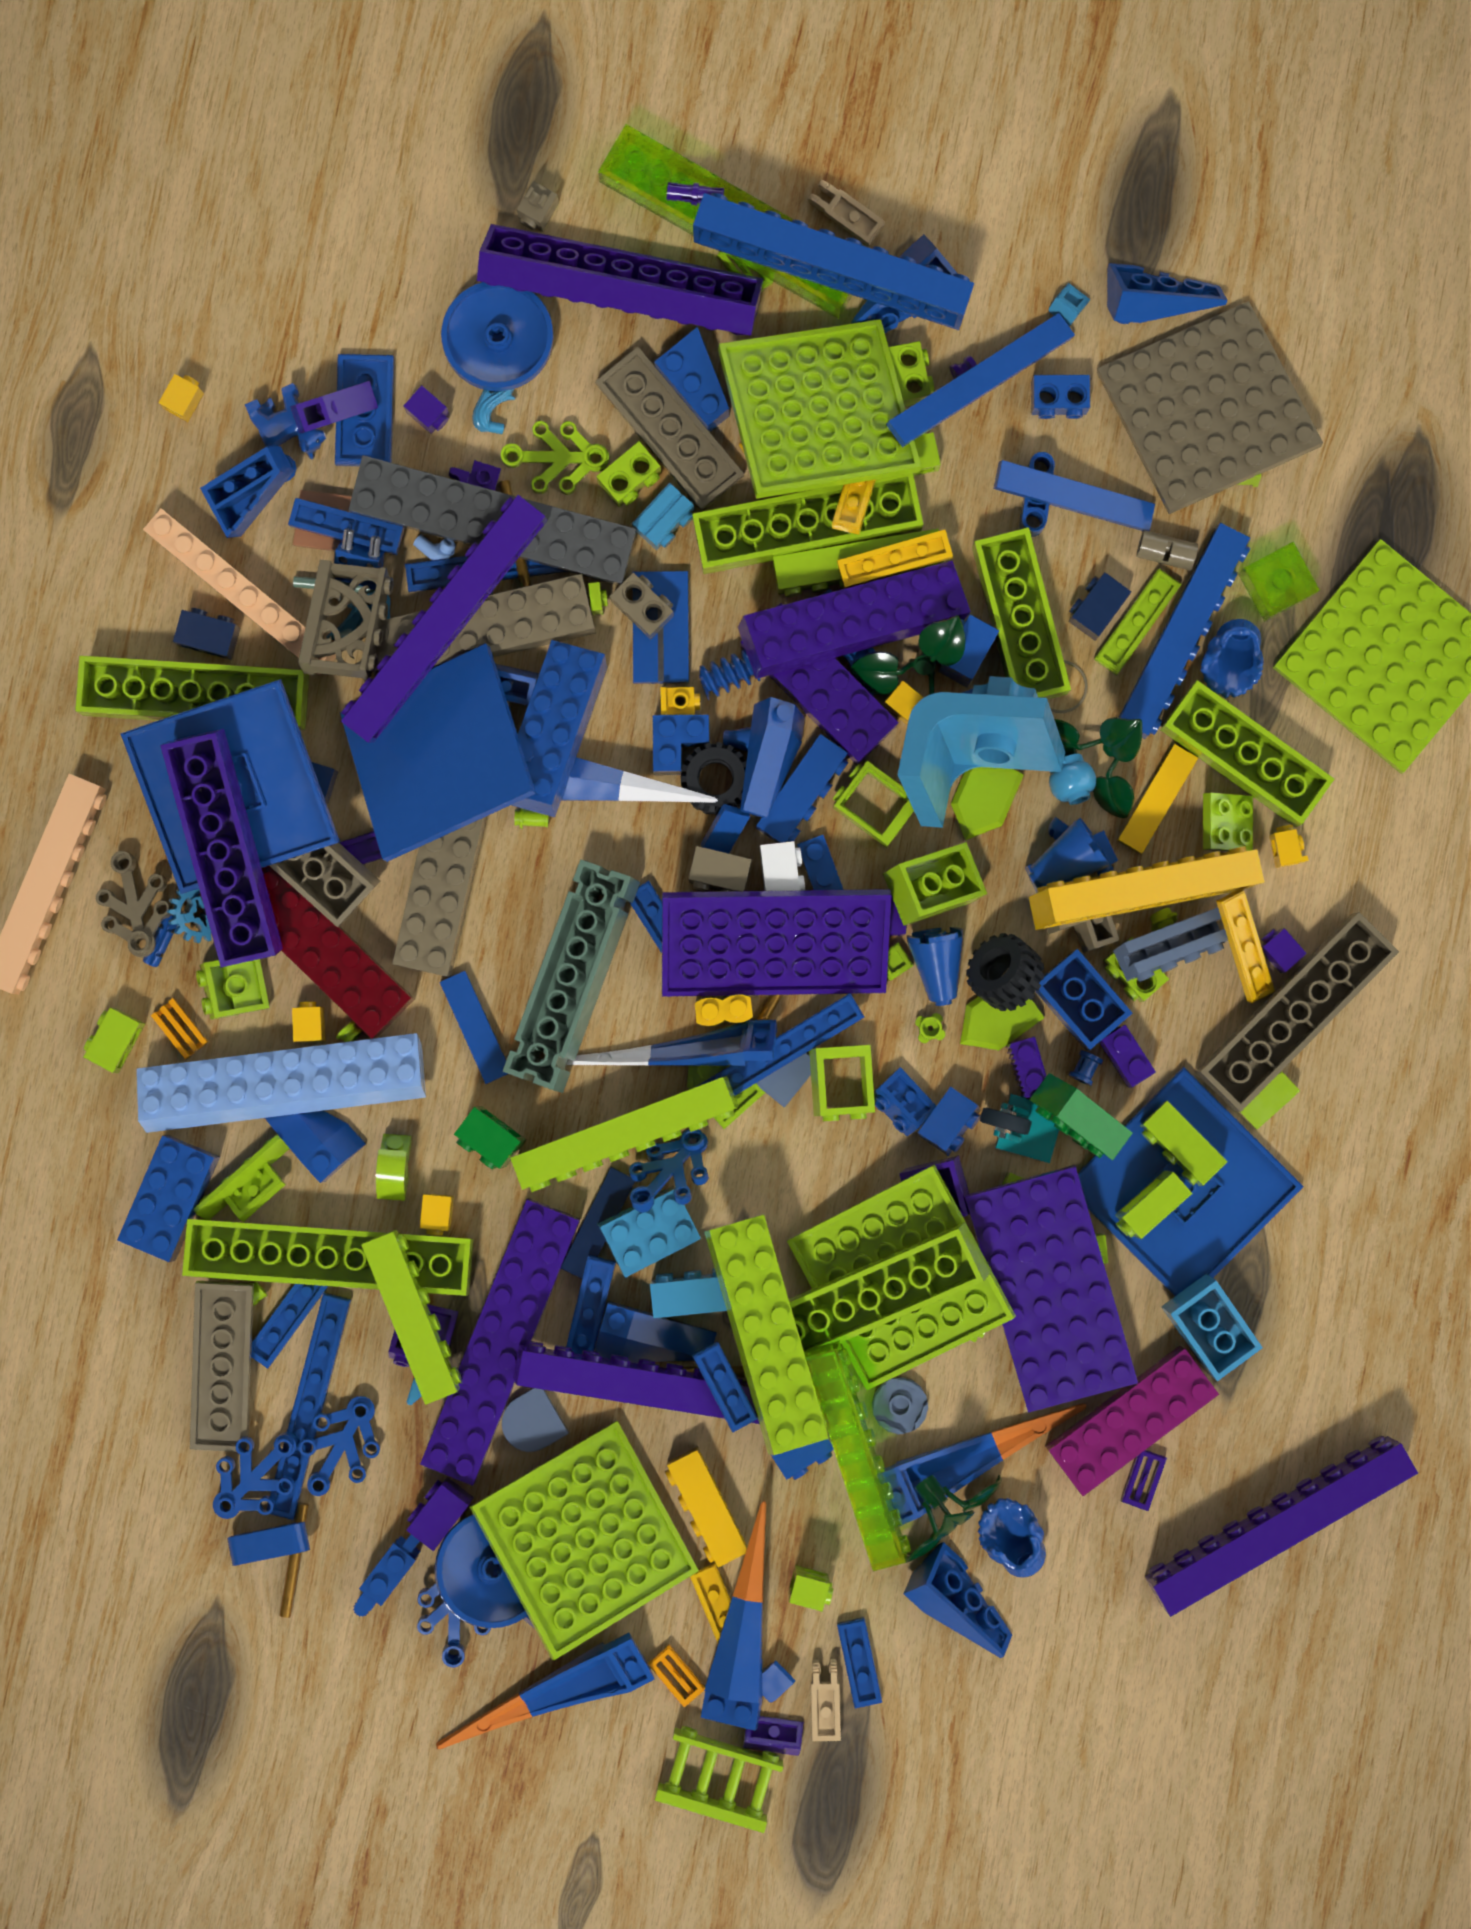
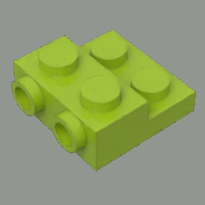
[196,959,270,1020]

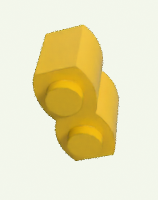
[694,995,753,1026]

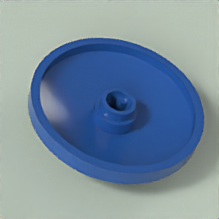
[441,282,554,391]
[435,1515,527,1628]

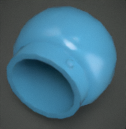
[1049,754,1096,805]

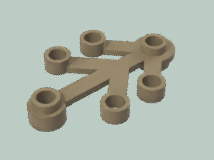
[96,851,173,958]

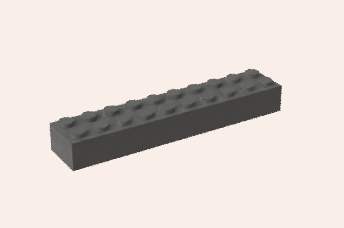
[349,455,636,585]

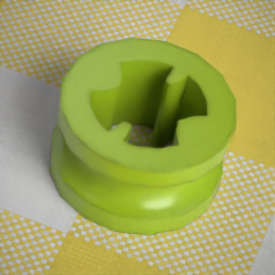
[336,1021,363,1042]

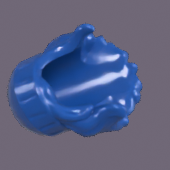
[1200,619,1264,698]
[978,1498,1046,1577]

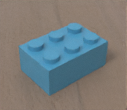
[598,1186,701,1278]
[650,1268,727,1318]
[1161,1274,1263,1381]

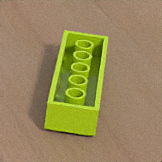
[972,527,1071,699]
[1160,680,1335,828]

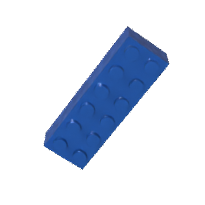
[512,640,607,817]

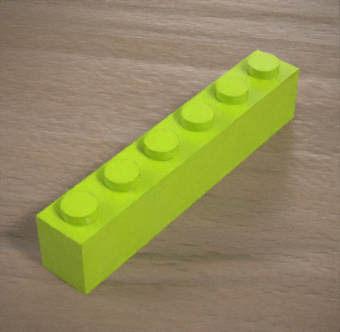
[773,528,944,597]
[361,1229,462,1405]

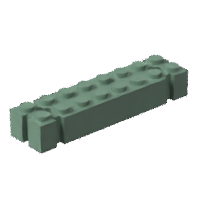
[502,859,640,1093]

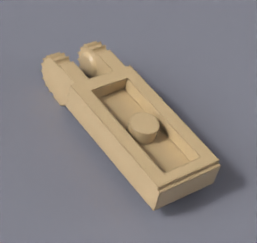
[808,180,885,246]
[811,1659,841,1741]

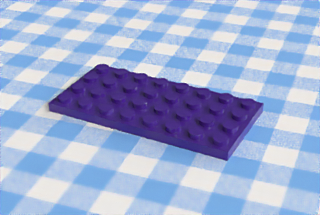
[662,889,891,997]
[965,1165,1138,1413]

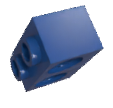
[1031,375,1090,419]

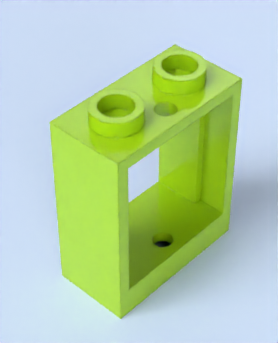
[833,761,914,848]
[809,1045,875,1122]
[1115,1170,1193,1239]

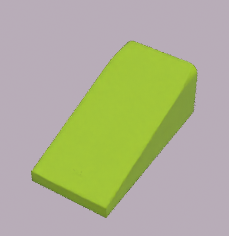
[1240,1071,1300,1130]

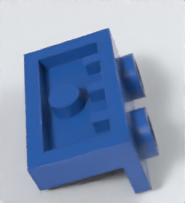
[874,1067,936,1136]

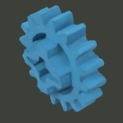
[167,889,212,943]

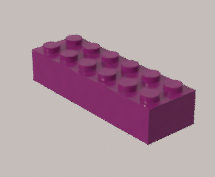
[1045,1346,1219,1496]

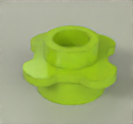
[1150,908,1178,932]
[915,1013,946,1043]

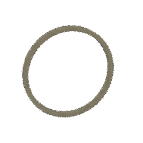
[1051,660,1088,713]

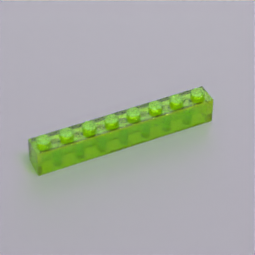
[805,1340,911,1571]

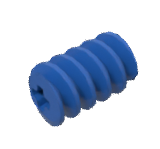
[699,649,761,700]

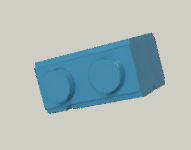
[632,483,694,550]

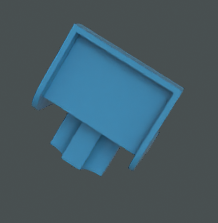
[897,676,1065,828]

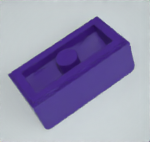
[743,1716,804,1756]

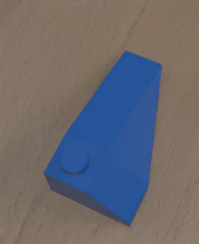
[850,234,958,333]
[1107,263,1227,324]
[265,1110,366,1183]
[594,1301,717,1363]
[903,1542,1012,1658]

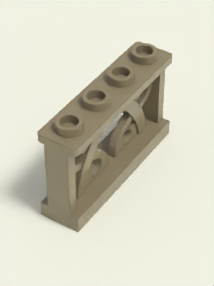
[298,560,393,680]

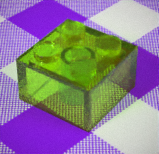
[1238,542,1320,622]

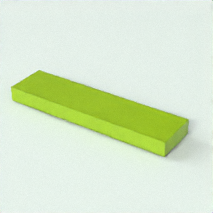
[1094,569,1182,676]

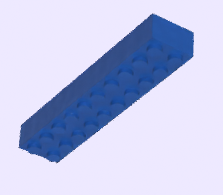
[693,193,974,330]

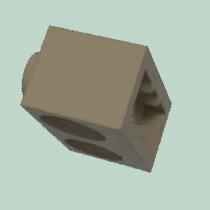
[610,573,674,640]

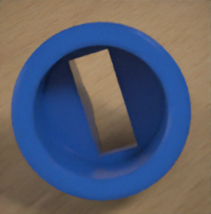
[1048,817,1069,840]

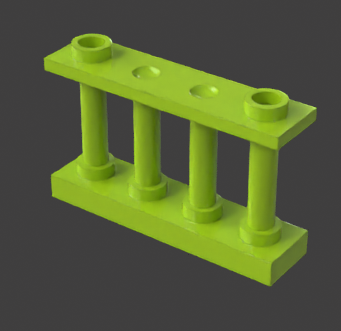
[655,1726,784,1833]

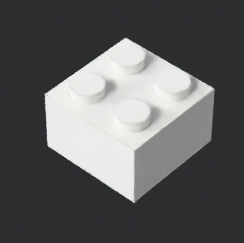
[760,841,805,891]

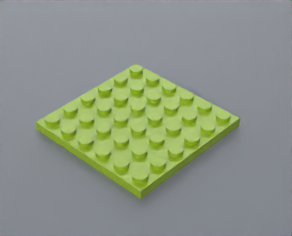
[718,319,921,499]
[1272,539,1471,774]
[787,1164,1016,1390]
[470,1421,699,1660]

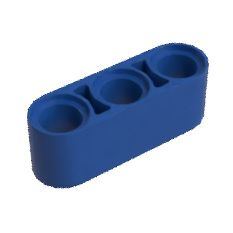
[1019,452,1055,537]
[227,1521,310,1566]

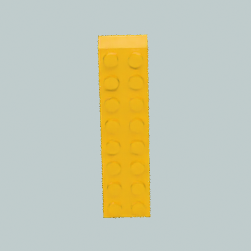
[1028,846,1264,930]

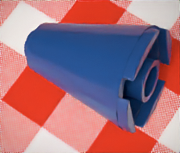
[1029,818,1111,888]
[907,927,963,1006]

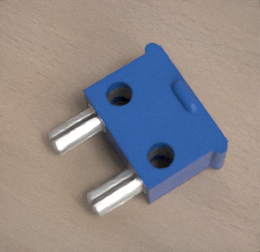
[334,528,385,590]

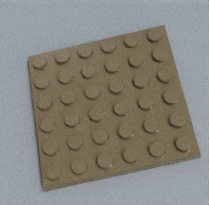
[1097,301,1323,514]

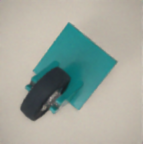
[980,1094,1059,1163]

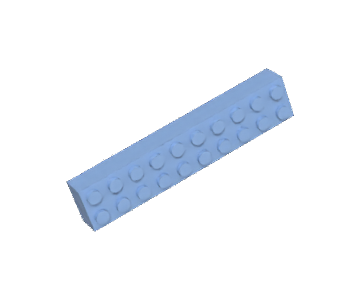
[136,1033,426,1133]

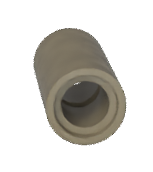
[1136,530,1198,571]

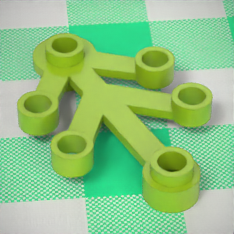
[501,421,610,495]

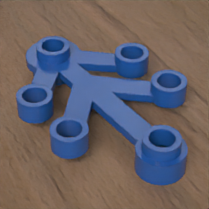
[629,1130,709,1213]
[299,1396,380,1496]
[213,1432,298,1519]
[417,1582,491,1668]

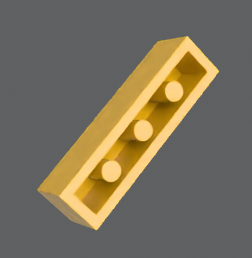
[665,1446,748,1568]

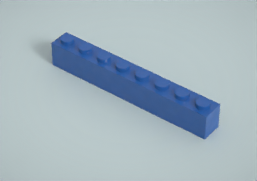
[1119,522,1250,739]

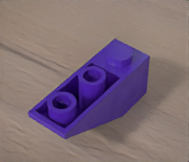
[290,381,378,434]

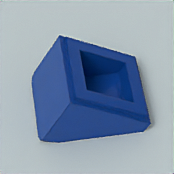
[762,1661,795,1703]

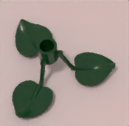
[851,616,966,695]
[1054,717,1142,818]
[900,1475,1002,1563]

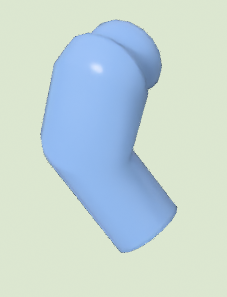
[413,534,456,560]

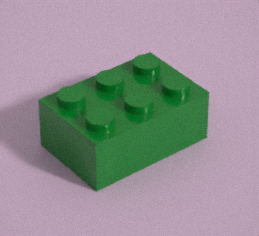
[1029,1073,1132,1160]
[454,1106,527,1170]

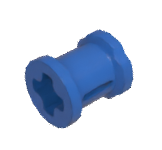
[1069,1050,1103,1086]

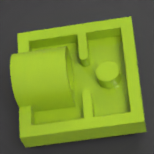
[1203,793,1253,851]

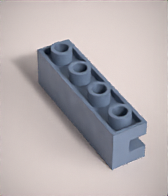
[1113,908,1228,982]

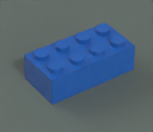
[117,1135,220,1262]

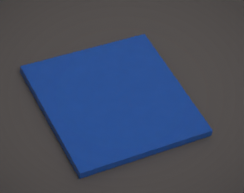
[340,643,536,862]
[120,679,340,894]
[1078,1067,1304,1296]

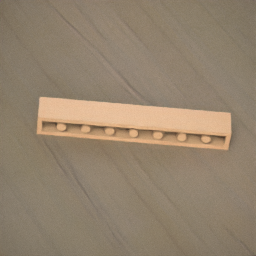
[143,509,336,676]
[0,774,107,995]

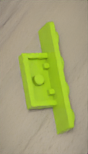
[193,1135,290,1222]

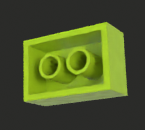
[883,842,987,926]

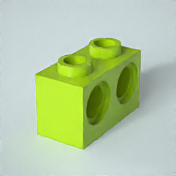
[889,341,935,407]
[596,441,661,507]
[1103,937,1169,1002]
[788,1565,834,1612]

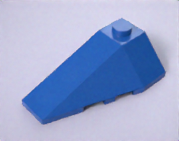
[740,697,805,818]

